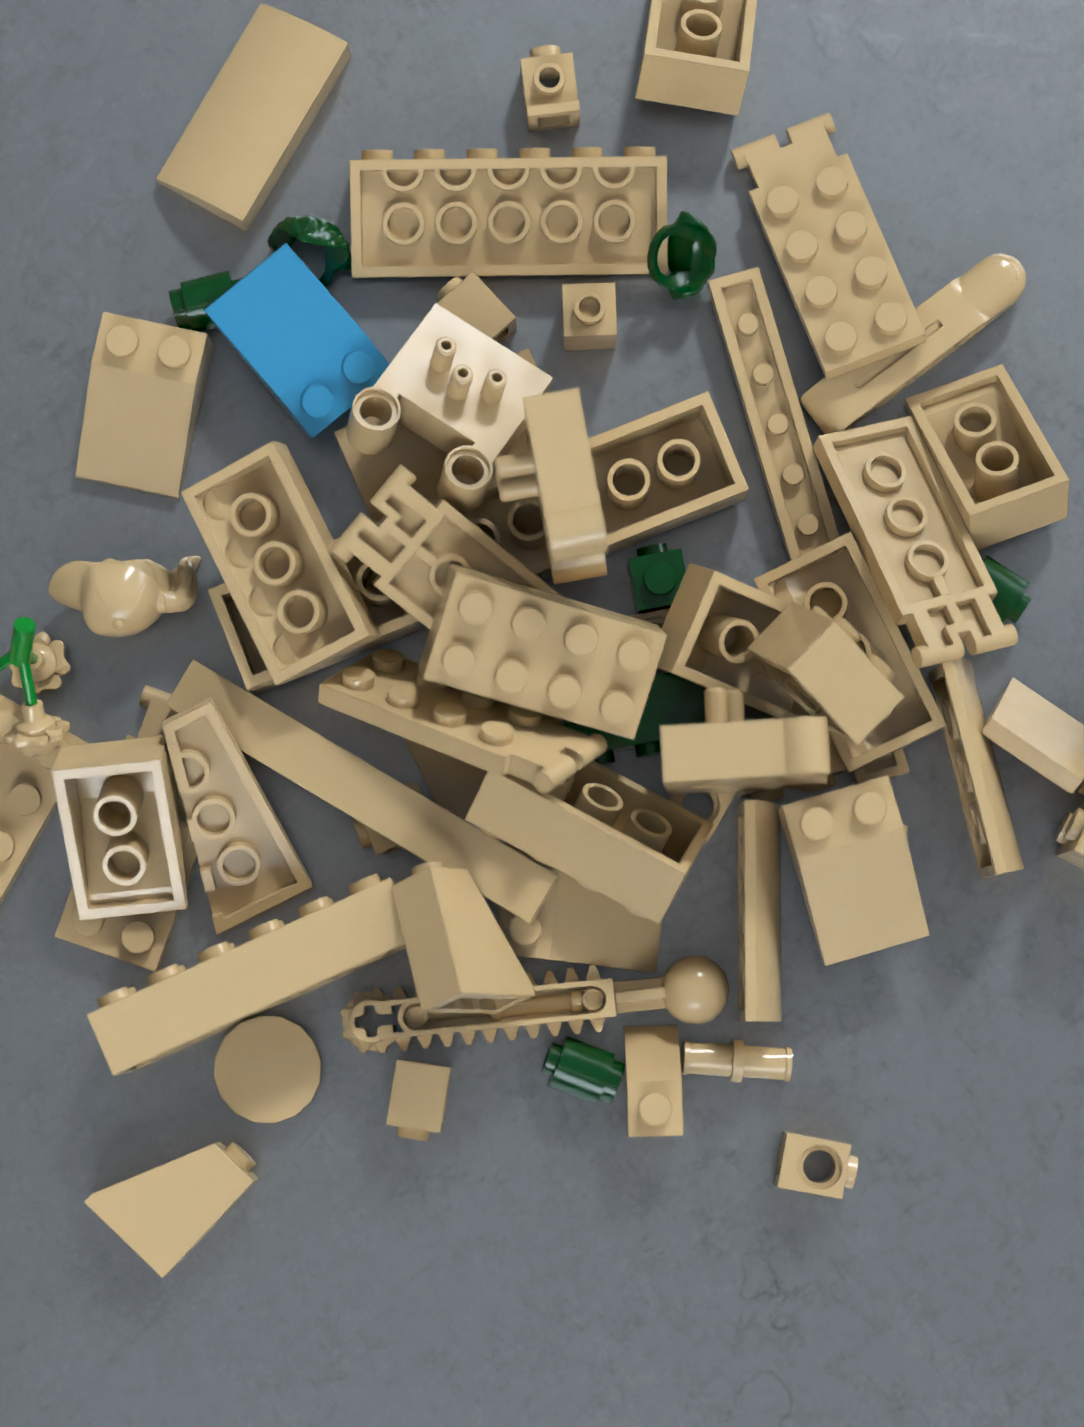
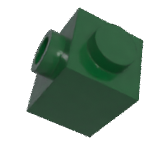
[627,543,686,615]

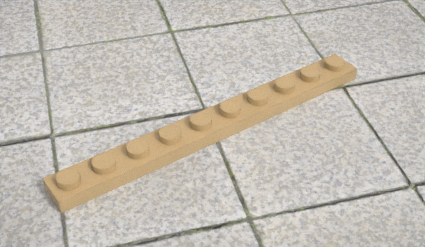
[707,267,910,784]

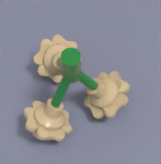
[0,617,71,758]

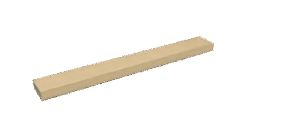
[165,659,560,925]

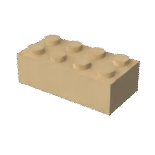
[419,563,667,740]
[465,760,714,924]

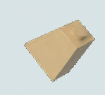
[391,861,535,1014]
[84,1141,259,1278]

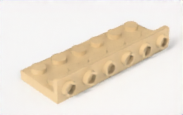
[349,146,668,278]

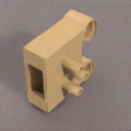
[347,303,553,513]
[494,387,608,584]
[660,687,831,795]

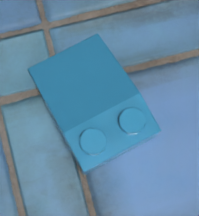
[203,243,389,439]

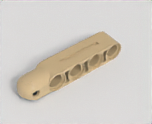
[799,253,1027,434]

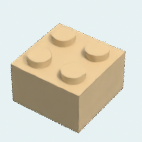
[747,602,904,745]

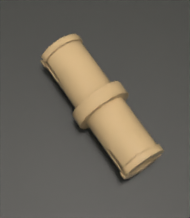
[681,1039,792,1082]

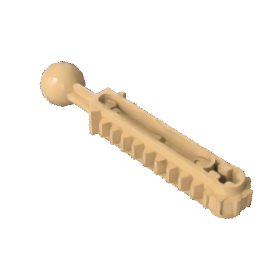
[340,955,730,1053]

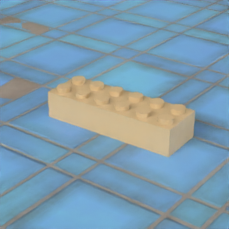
[86,873,406,1076]

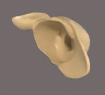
[48,555,201,637]

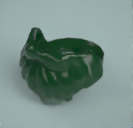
[647,211,717,300]
[267,215,351,288]

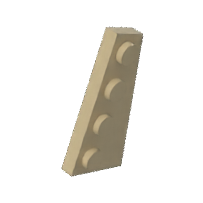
[162,697,312,935]

